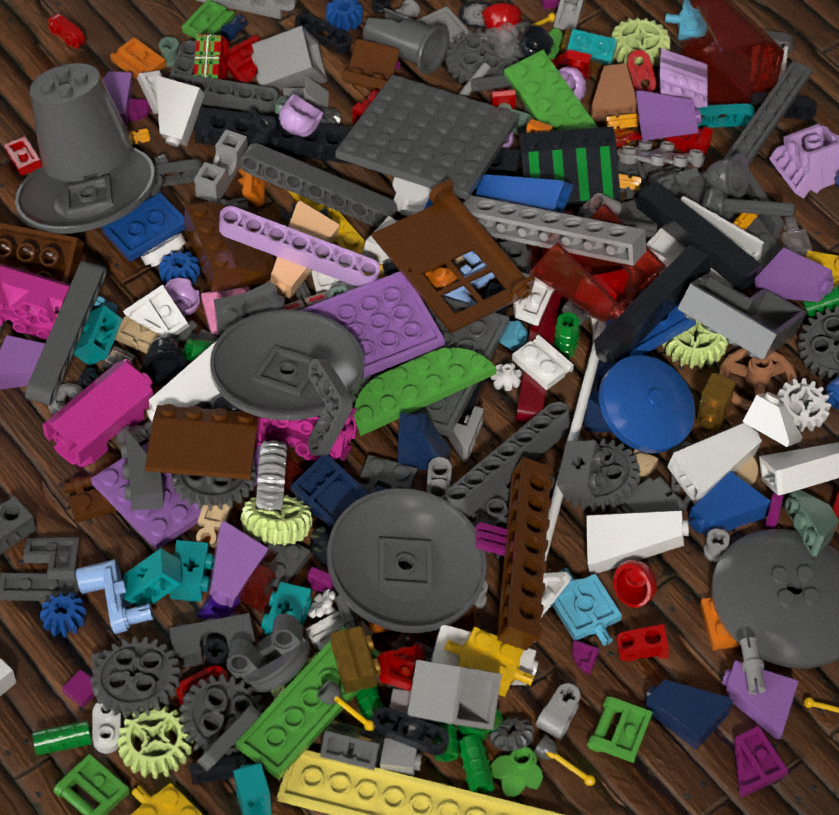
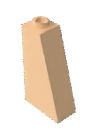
[270,200,340,298]

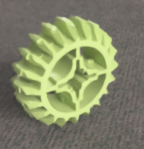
[611,17,671,67]
[662,321,728,369]
[241,495,312,546]
[117,705,193,779]

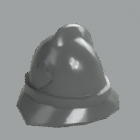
[702,154,750,198]

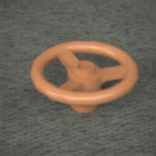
[719,348,798,411]

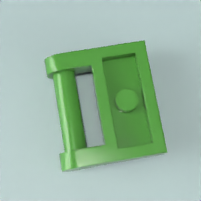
[587,697,653,763]
[54,754,130,815]

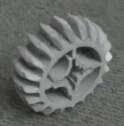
[256,440,287,511]

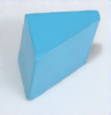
[500,320,529,352]

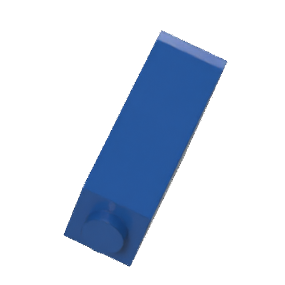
[688,471,771,537]

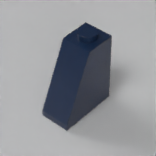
[398,413,450,470]
[645,679,734,750]

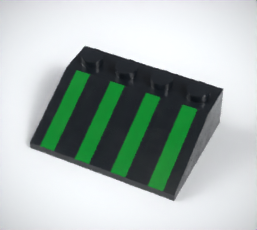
[519,126,621,205]

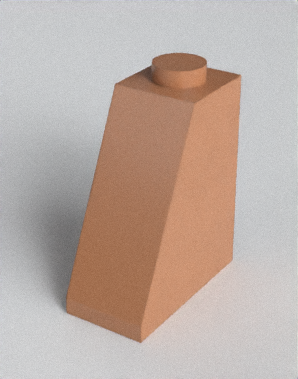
[591,63,638,124]

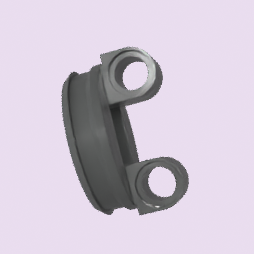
[227,614,310,692]

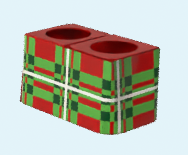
[194,33,229,80]

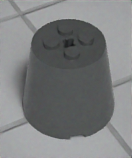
[30,63,133,181]

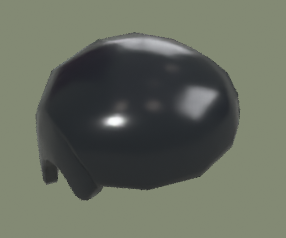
[519,25,554,58]

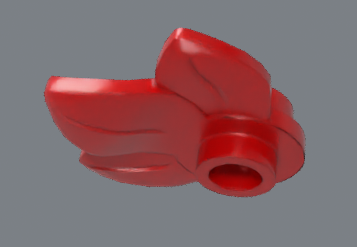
[614,128,642,147]

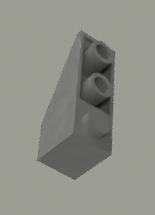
[121,432,163,511]

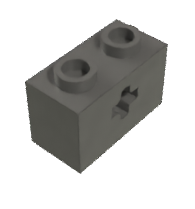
[557,441,605,499]

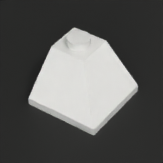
[743,392,802,447]

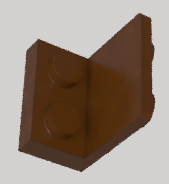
[341,39,400,90]

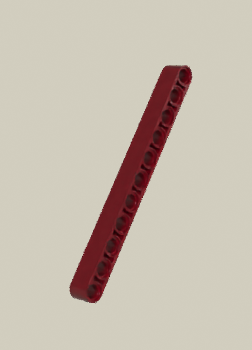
[516,208,574,422]

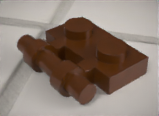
[62,469,117,523]

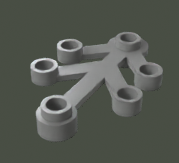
[617,140,705,167]

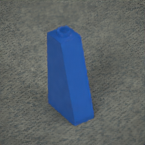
[475,174,574,213]

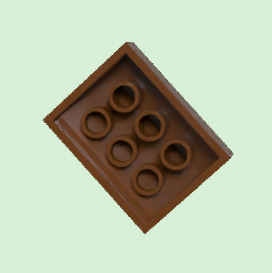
[184,202,275,292]
[0,223,85,284]
[145,404,260,480]

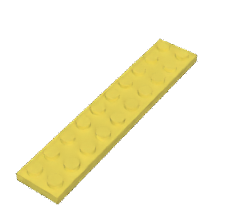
[277,750,563,815]

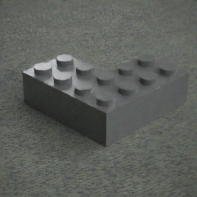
[678,273,807,360]

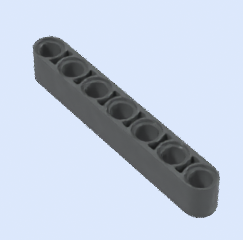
[239,143,398,228]
[25,261,107,406]
[446,402,571,518]

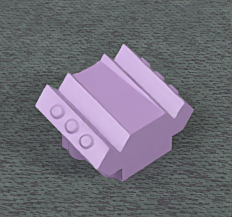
[660,48,707,108]
[769,124,839,199]

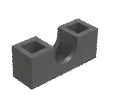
[169,613,255,668]

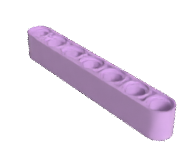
[219,206,380,287]

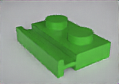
[182,0,235,39]

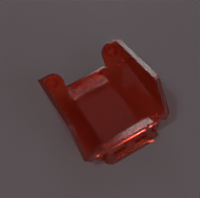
[682,0,784,105]
[529,204,666,325]

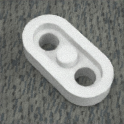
[140,233,186,267]
[92,703,122,754]

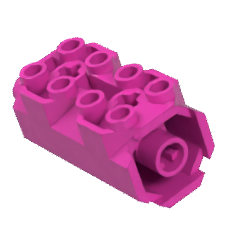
[0,263,71,340]
[42,359,154,467]
[258,408,357,462]

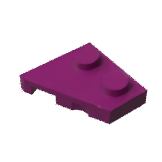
[734,726,788,798]

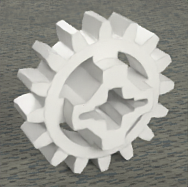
[777,378,831,432]

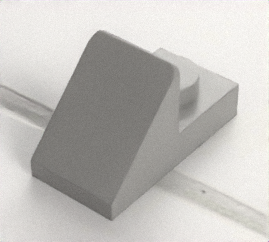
[553,0,585,31]
[283,77,329,108]
[447,406,484,463]

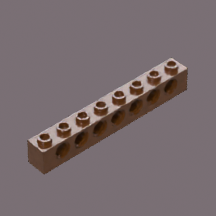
[497,457,553,651]

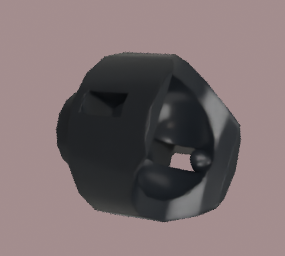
[309,526,333,567]

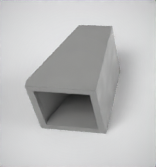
[252,26,328,91]
[407,660,502,730]

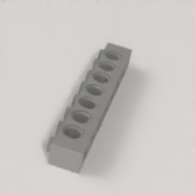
[463,195,646,266]

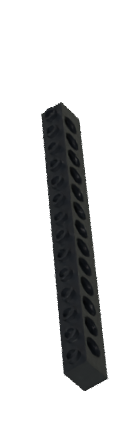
[194,107,520,177]

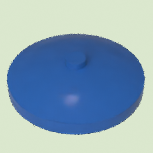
[599,355,695,453]

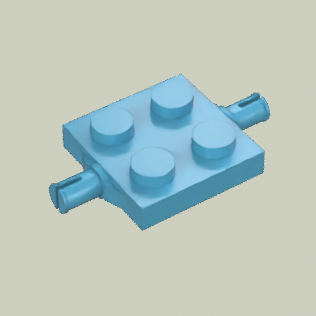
[665,0,741,46]
[552,568,622,646]

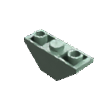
[785,490,839,557]

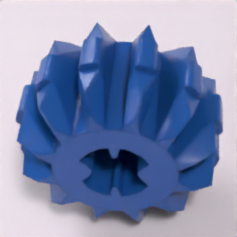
[326,0,363,32]
[159,249,200,284]
[40,591,87,638]

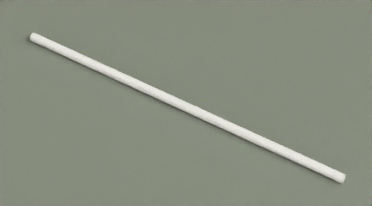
[545,304,614,561]

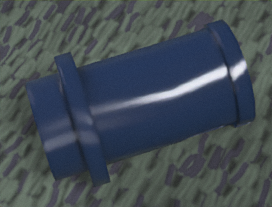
[220,15,248,41]

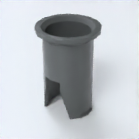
[363,8,450,75]

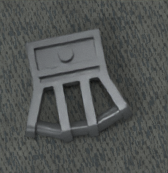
[213,282,284,338]

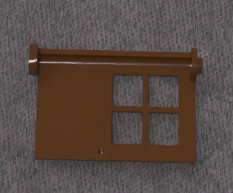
[372,179,535,333]

